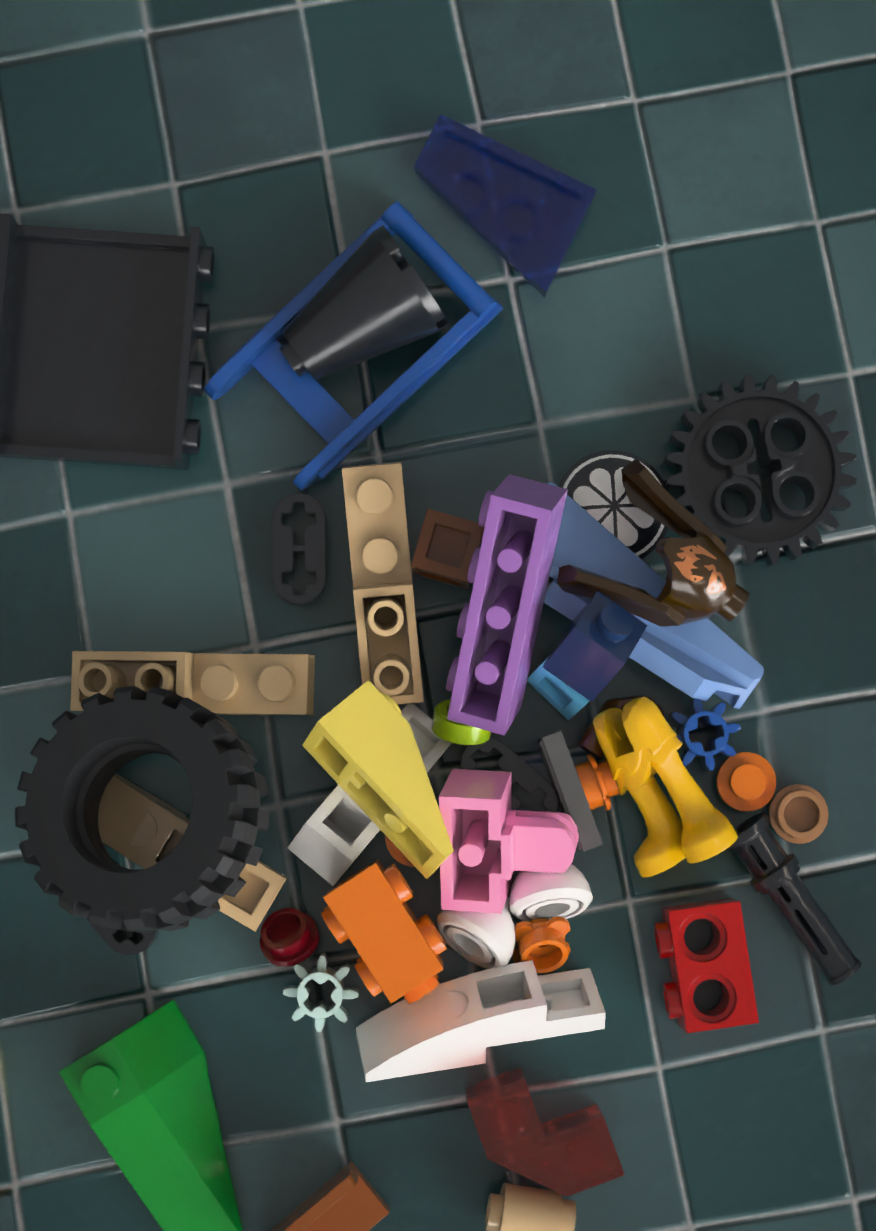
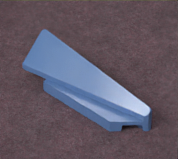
[544,482,764,709]

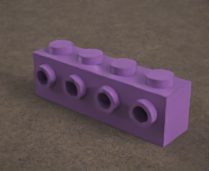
[446,474,568,736]

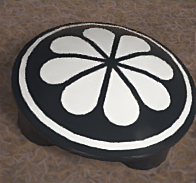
[559,451,669,559]

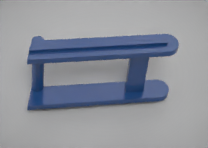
[204,201,504,492]

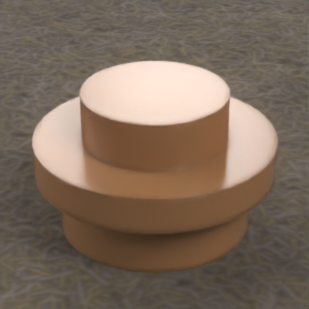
[768,784,829,844]

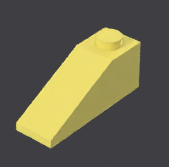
[302,680,454,879]

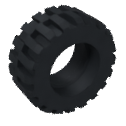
[15,686,270,933]

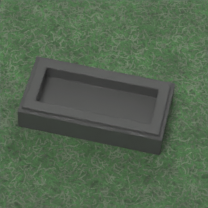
[537,731,603,852]

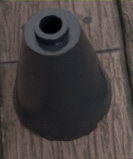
[279,225,449,380]

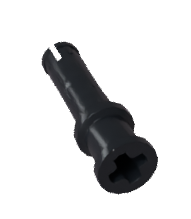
[726,812,862,986]

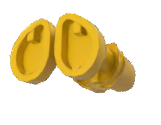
[593,696,738,878]

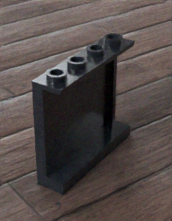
[0,213,215,470]

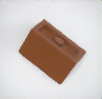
[270,1161,390,1231]

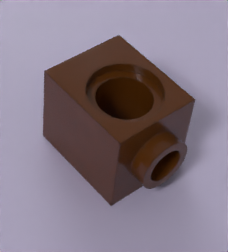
[411,508,485,590]

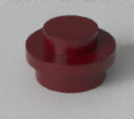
[260,908,320,967]

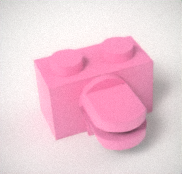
[439,769,579,914]

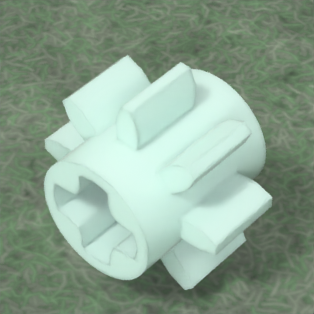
[283,953,359,1032]

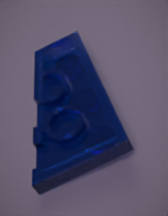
[415,114,597,298]

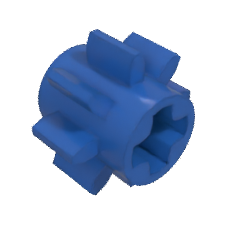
[669,698,741,771]

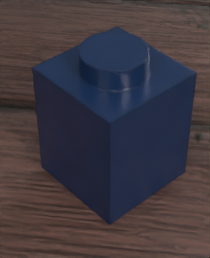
[543,590,647,702]

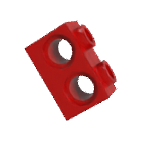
[654,897,759,1033]

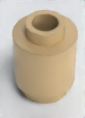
[485,1183,576,1231]

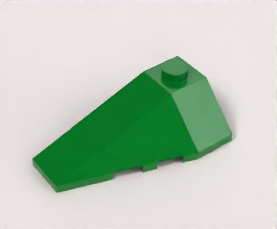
[59,999,244,1231]

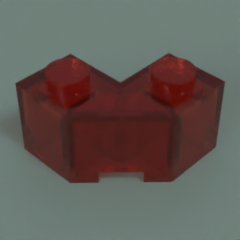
[465,1067,625,1197]

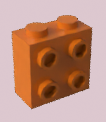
[321,858,447,1004]

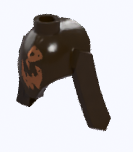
[557,459,749,626]

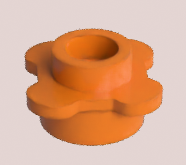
[512,916,571,973]

